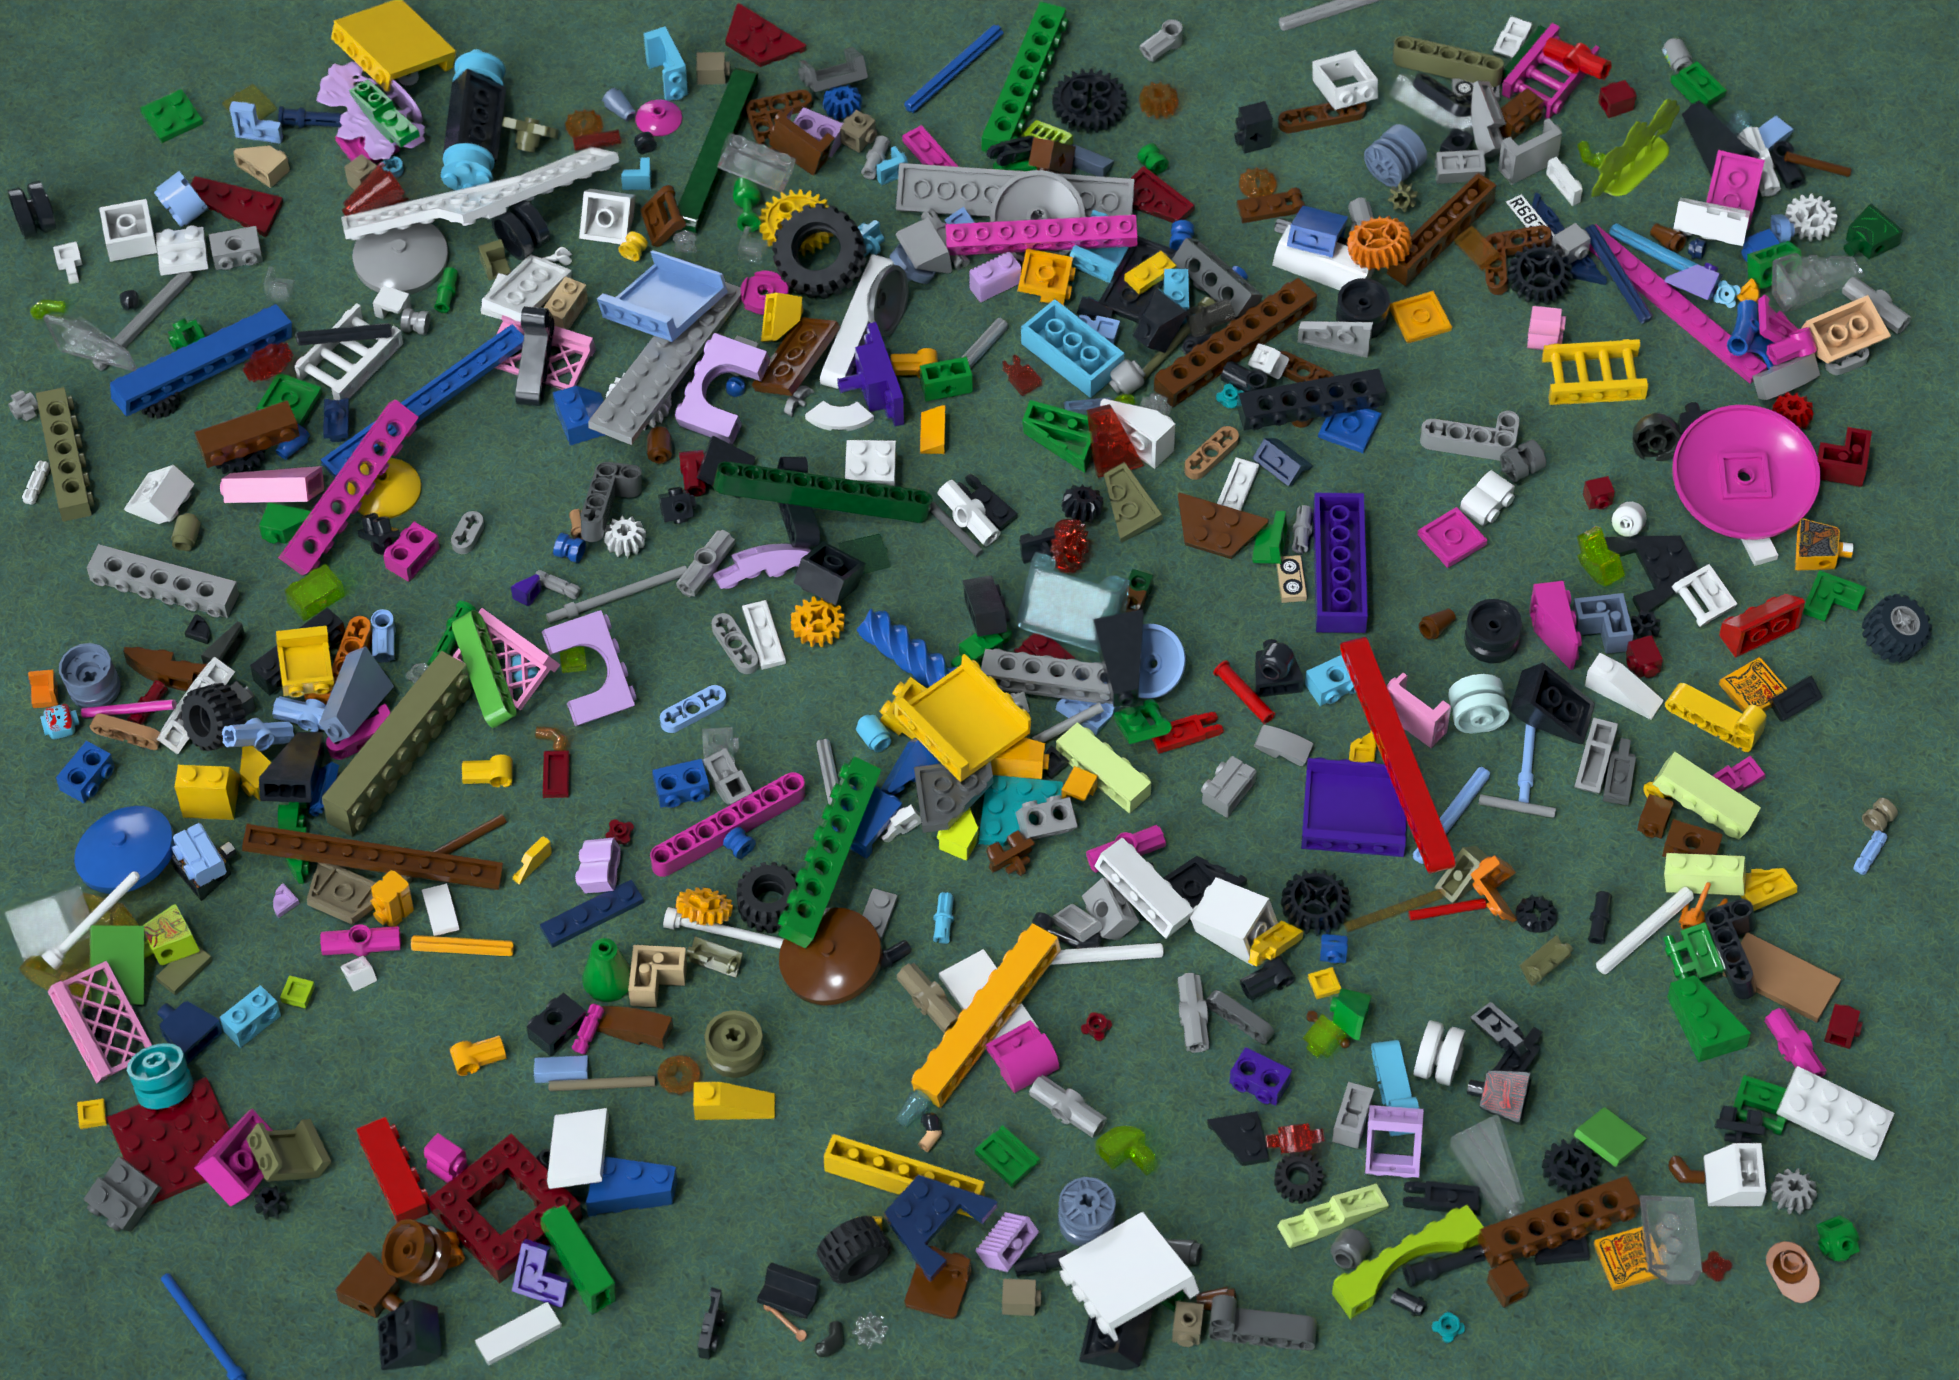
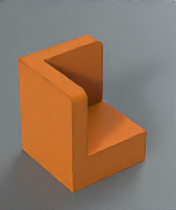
[28,669,58,708]

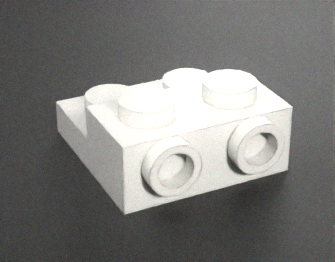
[156,226,208,275]

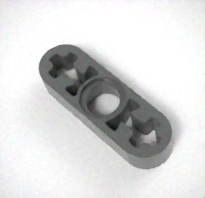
[1206,990,1275,1044]

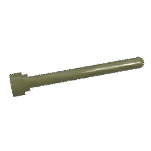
[1142,297,1218,380]

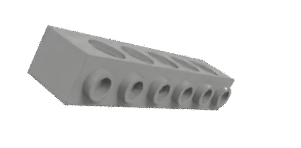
[87,544,239,618]
[981,649,1130,707]

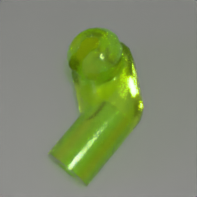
[1577,141,1606,168]
[30,299,66,320]

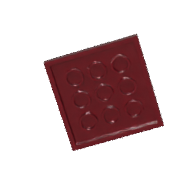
[107,1077,229,1205]

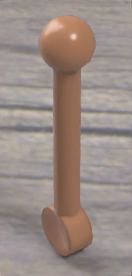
[763,1305,807,1341]

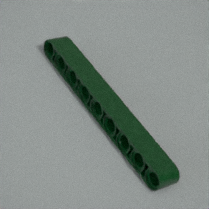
[678,68,759,234]
[713,462,933,523]

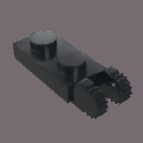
[986,135,1034,166]
[957,473,1018,531]
[1403,1181,1480,1215]

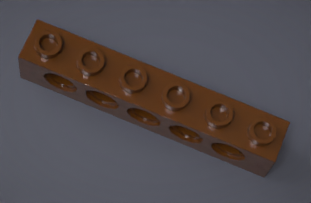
[1387,173,1497,287]
[1477,1175,1641,1268]

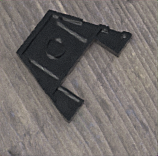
[1602,535,1699,614]

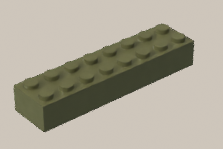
[322,651,471,837]

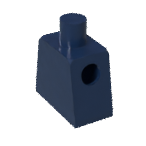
[157,1001,223,1064]

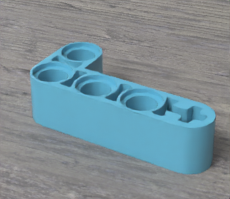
[1371,1040,1419,1136]

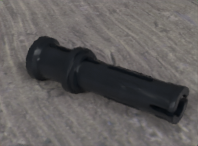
[1402,1244,1485,1287]

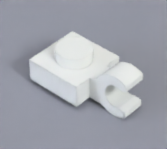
[53,242,82,284]
[881,805,922,842]

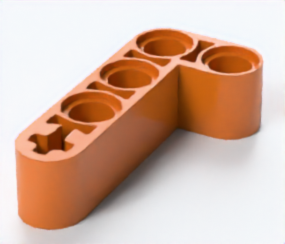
[304,616,372,705]

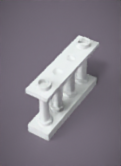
[295,303,403,400]

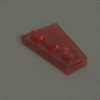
[1087,404,1144,478]

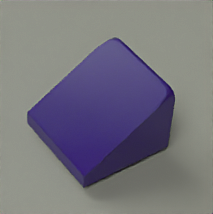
[511,574,542,606]

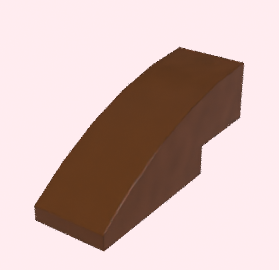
[596,1006,673,1049]

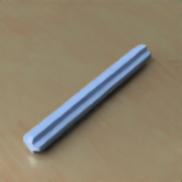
[1413,767,1490,864]

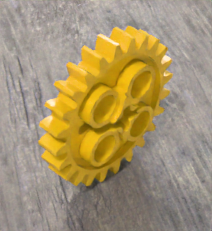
[759,189,834,256]

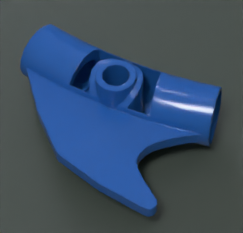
[1727,300,1775,370]

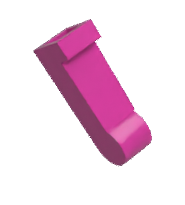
[326,704,391,760]

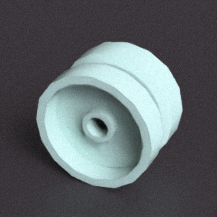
[1448,674,1509,734]

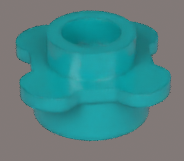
[1216,384,1243,409]
[1432,1312,1465,1343]

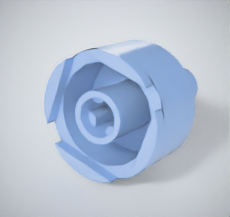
[154,171,208,227]

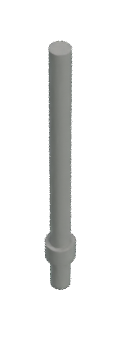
[546,566,687,623]

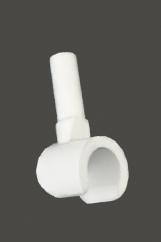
[541,247,572,266]

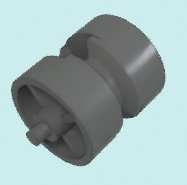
[1500,439,1546,482]

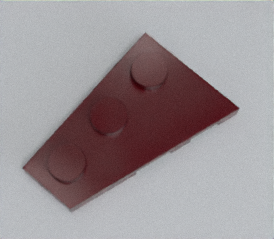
[1130,166,1195,223]

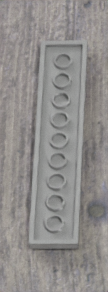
[896,163,1134,217]
[588,282,741,445]

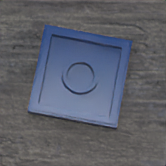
[1318,397,1381,453]

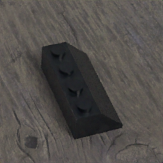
[1079,1306,1154,1371]

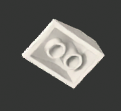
[1100,399,1175,469]

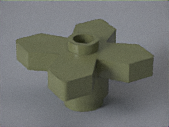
[502,117,559,153]

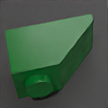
[259,502,311,544]
[1330,988,1372,1040]

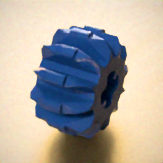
[823,84,862,121]

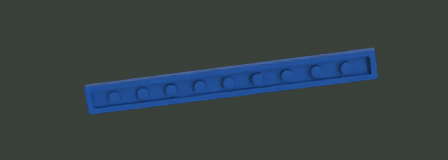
[321,324,524,478]

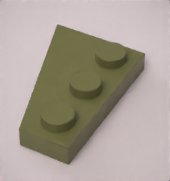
[1104,462,1163,543]

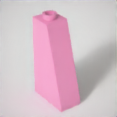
[220,466,324,503]

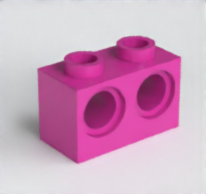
[383,522,440,582]

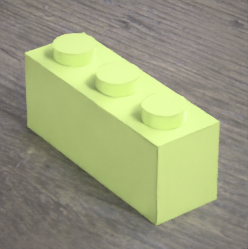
[1664,853,1746,895]

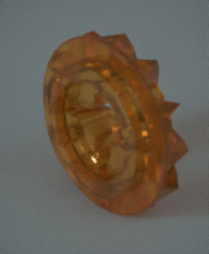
[565,108,603,140]
[1239,167,1277,198]
[657,1055,700,1096]

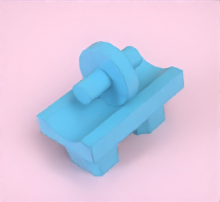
[858,220,885,257]

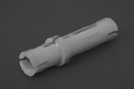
[921,209,970,270]

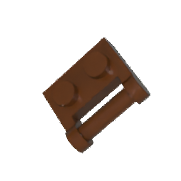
[640,185,686,247]

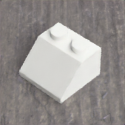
[579,189,636,244]
[124,465,194,524]

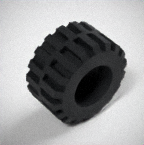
[181,683,246,751]
[737,862,801,933]
[816,1216,891,1284]

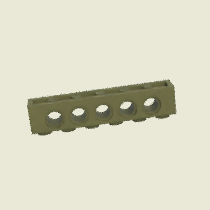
[36,387,95,522]

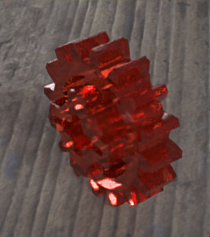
[242,342,294,382]
[1050,519,1090,573]
[1266,1123,1325,1154]

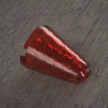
[341,162,409,216]

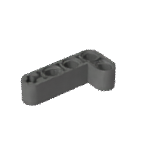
[581,462,642,542]
[1209,1295,1317,1351]

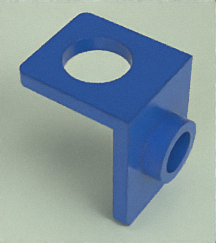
[1320,934,1348,963]

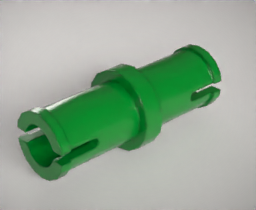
[434,267,459,313]

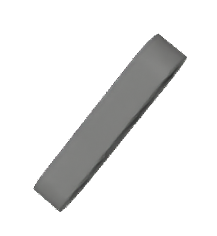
[711,613,759,674]

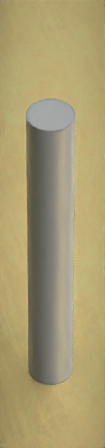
[1032,702,1104,743]
[1478,794,1556,818]

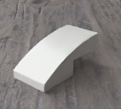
[1493,16,1532,58]
[422,884,459,936]

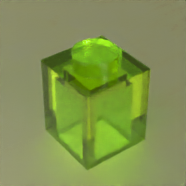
[1302,1014,1347,1058]

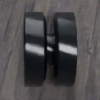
[7,180,57,239]
[491,200,550,260]
[1336,278,1390,339]
[1464,599,1522,663]

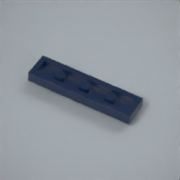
[540,880,644,948]

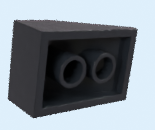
[1510,663,1595,744]

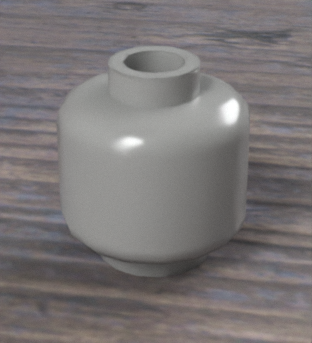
[1109,359,1146,395]

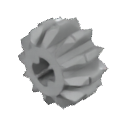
[1771,1168,1817,1214]

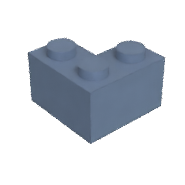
[1572,593,1634,654]

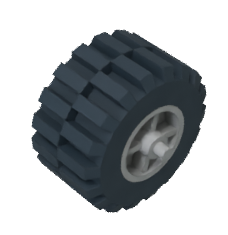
[1862,594,1932,663]

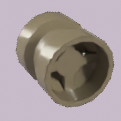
[1862,798,1898,832]

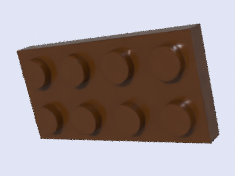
[752,317,840,396]

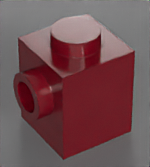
[1598,80,1637,119]
[1626,635,1663,678]
[1824,1004,1863,1049]

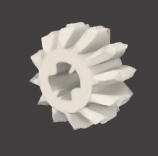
[604,516,646,558]

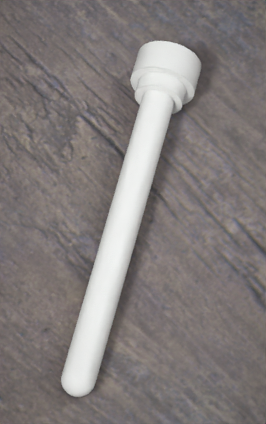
[42,871,140,971]
[663,907,784,949]

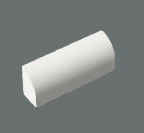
[1273,225,1375,290]

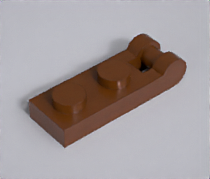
[1237,188,1305,223]

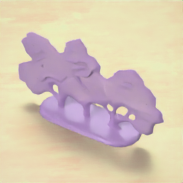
[317,62,425,160]

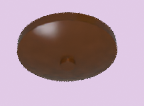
[779,908,883,1005]

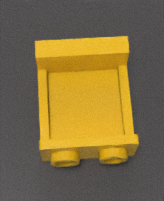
[276,626,334,697]

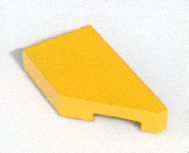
[1349,731,1376,763]
[513,836,552,885]

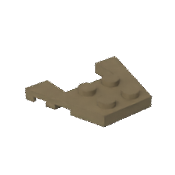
[307,863,413,924]

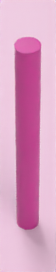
[81,699,177,718]

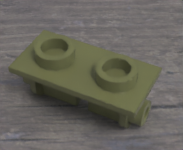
[1519,935,1573,987]
[686,937,743,977]

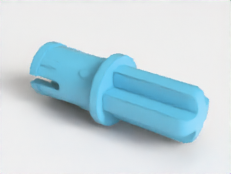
[933,892,954,944]

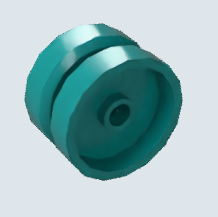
[127,1043,194,1109]

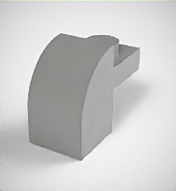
[702,748,753,805]

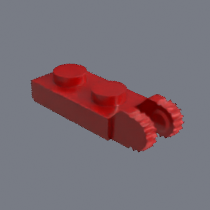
[1151,712,1224,754]

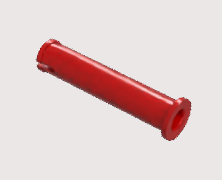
[1213,660,1275,724]

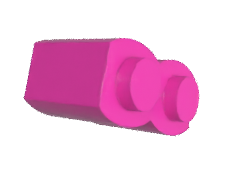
[424,1133,469,1183]

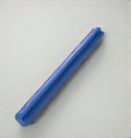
[904,25,1003,113]

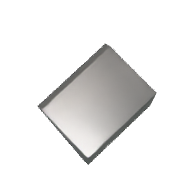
[895,218,952,273]

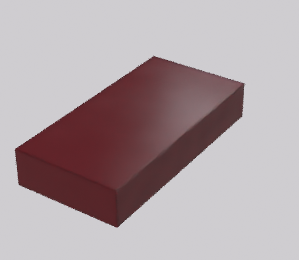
[543,750,570,798]

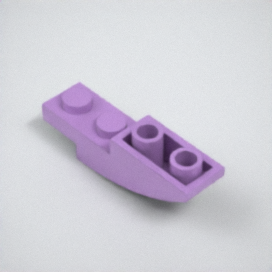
[713,544,811,589]

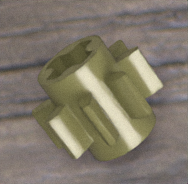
[1388,181,1418,212]

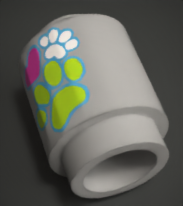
[1662,38,1692,73]

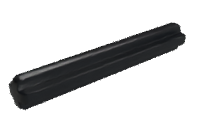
[296,323,392,346]

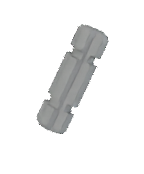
[535,570,581,599]

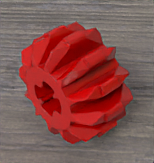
[1772,391,1814,430]

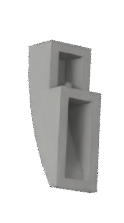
[1471,81,1506,157]
[1752,353,1820,400]
[1574,718,1618,794]

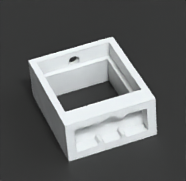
[1312,50,1378,110]

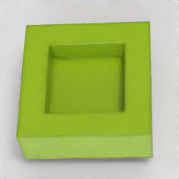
[280,975,315,1009]

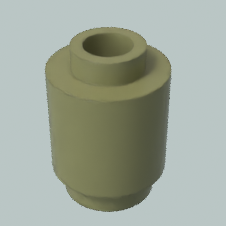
[171,513,201,551]

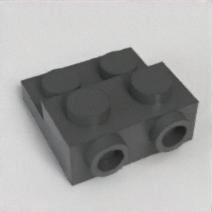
[83,1156,162,1232]

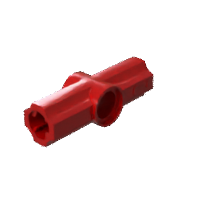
[1543,37,1612,80]

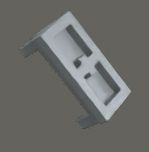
[1435,150,1486,184]

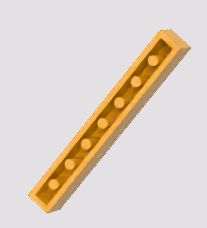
[911,923,1061,1108]

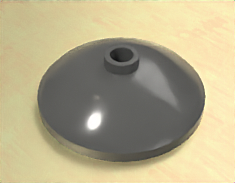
[867,264,908,336]

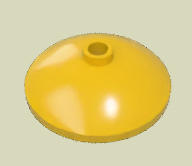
[347,458,421,519]

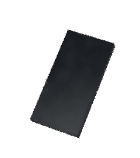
[1099,236,1177,323]

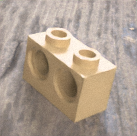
[544,276,588,330]

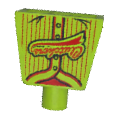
[143,904,200,965]

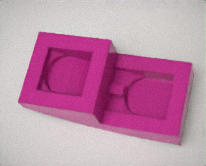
[1712,756,1766,793]

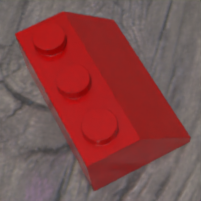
[1719,594,1805,658]

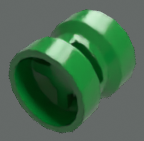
[1137,143,1169,175]

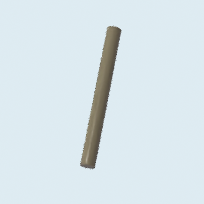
[549,1076,655,1091]

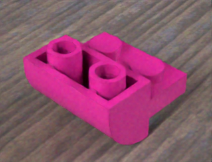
[986,1020,1059,1093]

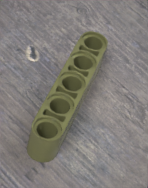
[1393,36,1504,87]

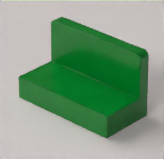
[1252,511,1288,564]

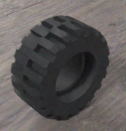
[772,203,866,299]

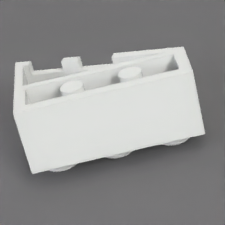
[1673,198,1750,246]

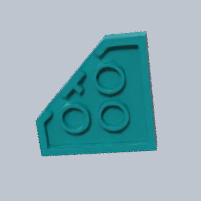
[979,775,1063,846]

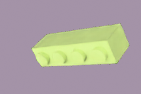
[1056,722,1151,813]
[1653,752,1761,840]

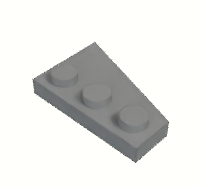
[1298,321,1373,358]

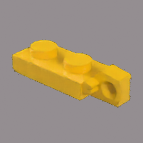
[1248,921,1304,967]

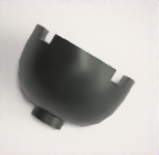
[1632,413,1681,461]

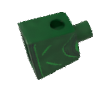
[1844,204,1903,259]

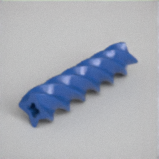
[857,608,957,688]

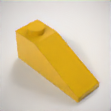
[693,1082,775,1120]

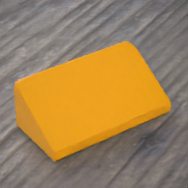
[920,405,945,454]

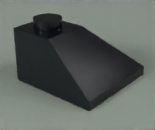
[1133,289,1189,353]

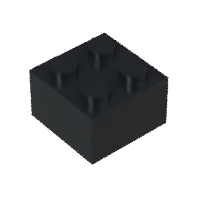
[793,541,866,605]

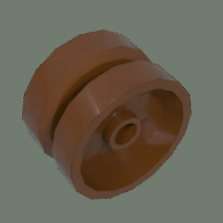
[381,1219,451,1286]

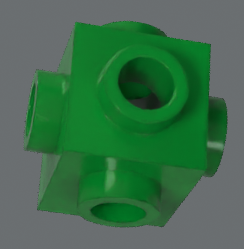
[168,318,205,350]
[1816,1215,1860,1261]

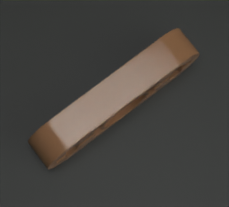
[1184,426,1239,480]
[90,714,160,750]

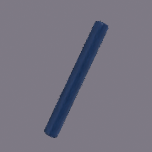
[1585,224,1653,324]

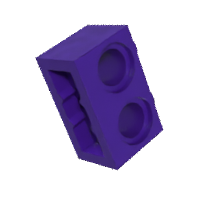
[1229,1047,1292,1106]

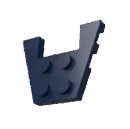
[884,1175,998,1282]

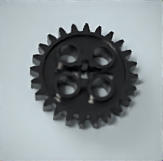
[1052,68,1127,133]

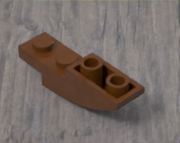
[123,647,208,691]

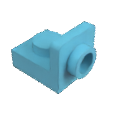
[876,146,908,186]

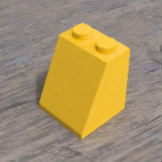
[174,765,241,820]

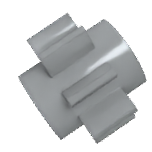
[8,390,38,421]

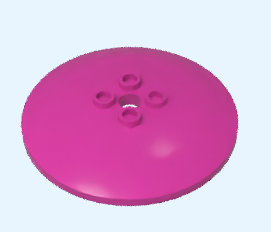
[1672,405,1820,540]

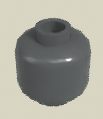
[1331,1229,1370,1269]

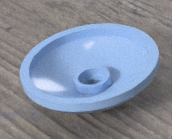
[1139,624,1186,699]

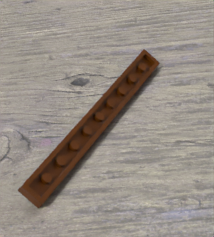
[242,824,503,890]

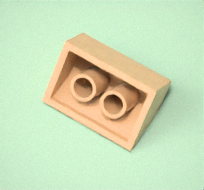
[1801,295,1891,364]

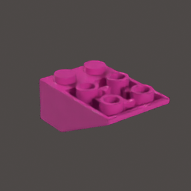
[1529,581,1582,670]

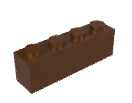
[195,401,300,468]

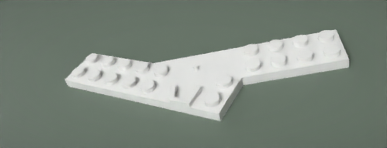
[341,147,619,240]

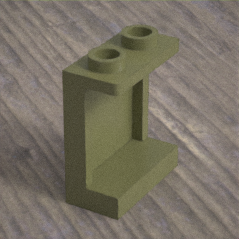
[246,1119,331,1181]

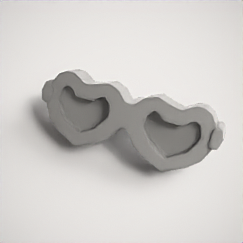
[784,385,814,416]

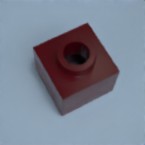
[1583,476,1615,510]

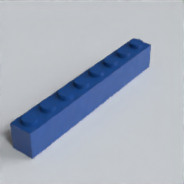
[110,304,292,417]

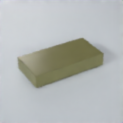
[156,945,212,996]

